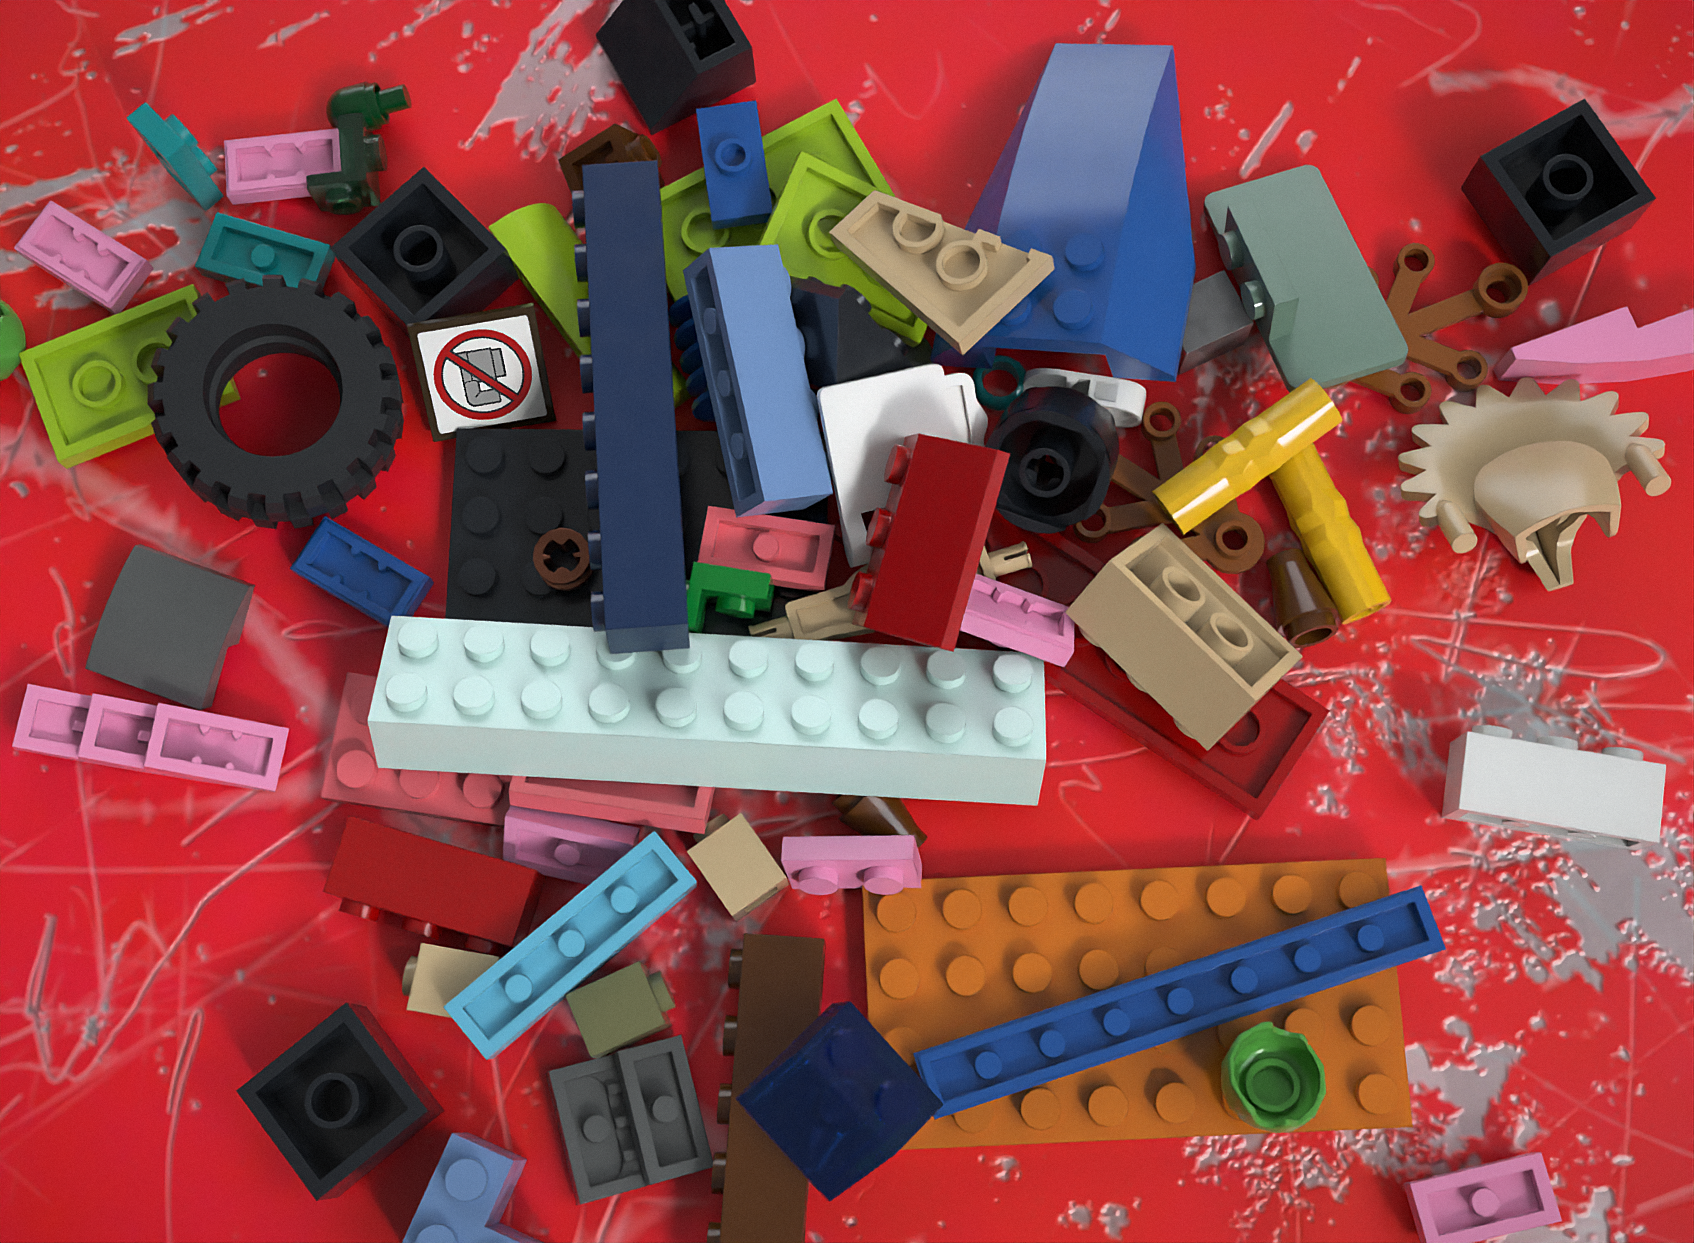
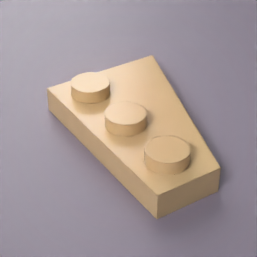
[829,190,1055,355]

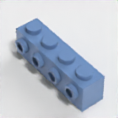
[683,244,833,518]

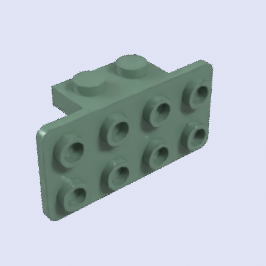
[1203,165,1408,392]

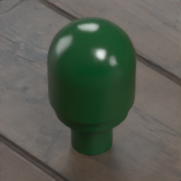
[326,81,411,136]

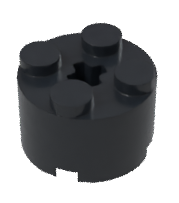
[985,386,1119,534]

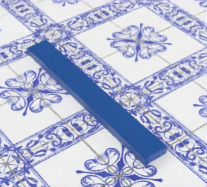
[913,885,1446,1120]

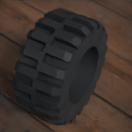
[147,275,404,529]

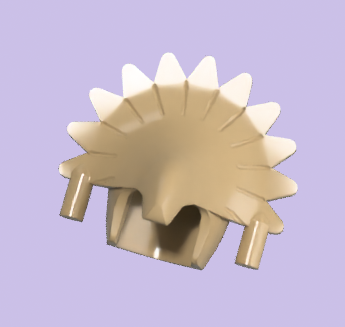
[1398,377,1672,592]

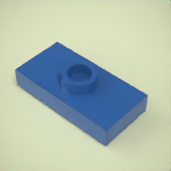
[696,100,772,230]
[290,516,434,629]

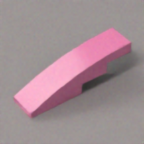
[1493,306,1694,385]
[12,684,289,792]

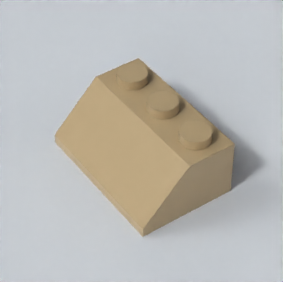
[1065,523,1303,751]

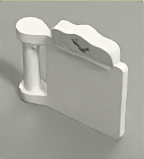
[817,364,988,567]

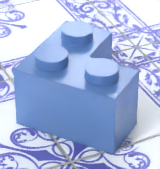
[402,1132,544,1243]

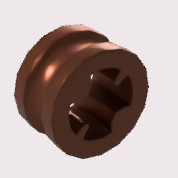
[533,528,593,591]

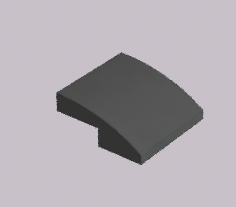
[85,544,255,710]
[545,1035,713,1206]

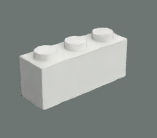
[1442,725,1666,851]

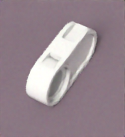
[1023,368,1147,428]

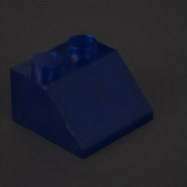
[735,1001,944,1202]

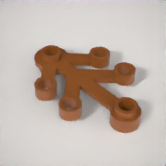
[1323,243,1528,414]
[1049,402,1265,574]

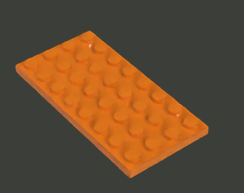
[862,858,1413,1151]

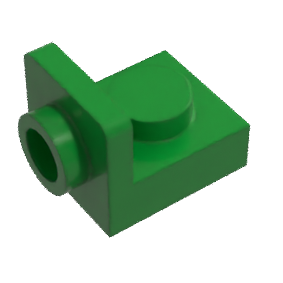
[686,562,775,634]

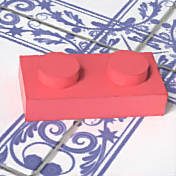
[698,506,836,593]

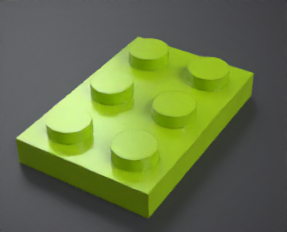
[758,150,944,348]
[19,284,241,469]

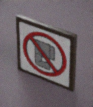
[407,303,556,442]

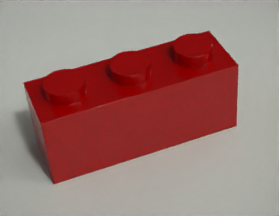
[323,815,546,957]

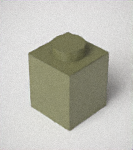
[565,961,676,1058]

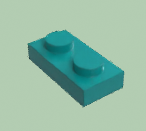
[127,102,224,211]
[195,212,336,289]

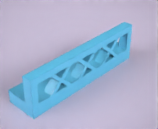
[444,831,697,1060]

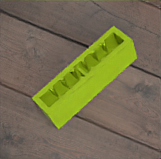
[488,203,693,408]

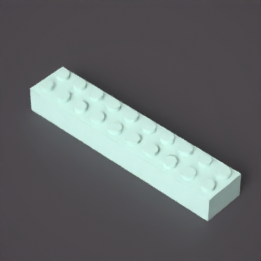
[368,616,1046,806]

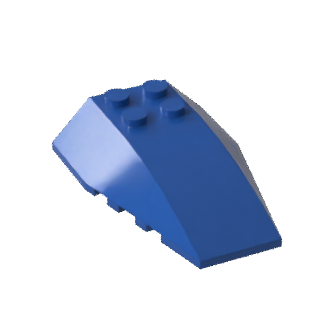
[930,43,1196,382]

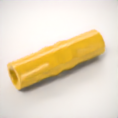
[1152,378,1343,535]
[1269,443,1392,625]

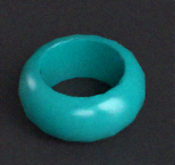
[972,355,1026,411]

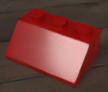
[848,433,1010,652]

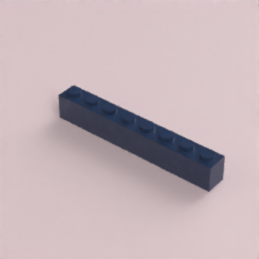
[572,161,690,654]

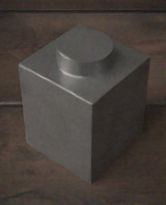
[1177,270,1254,375]

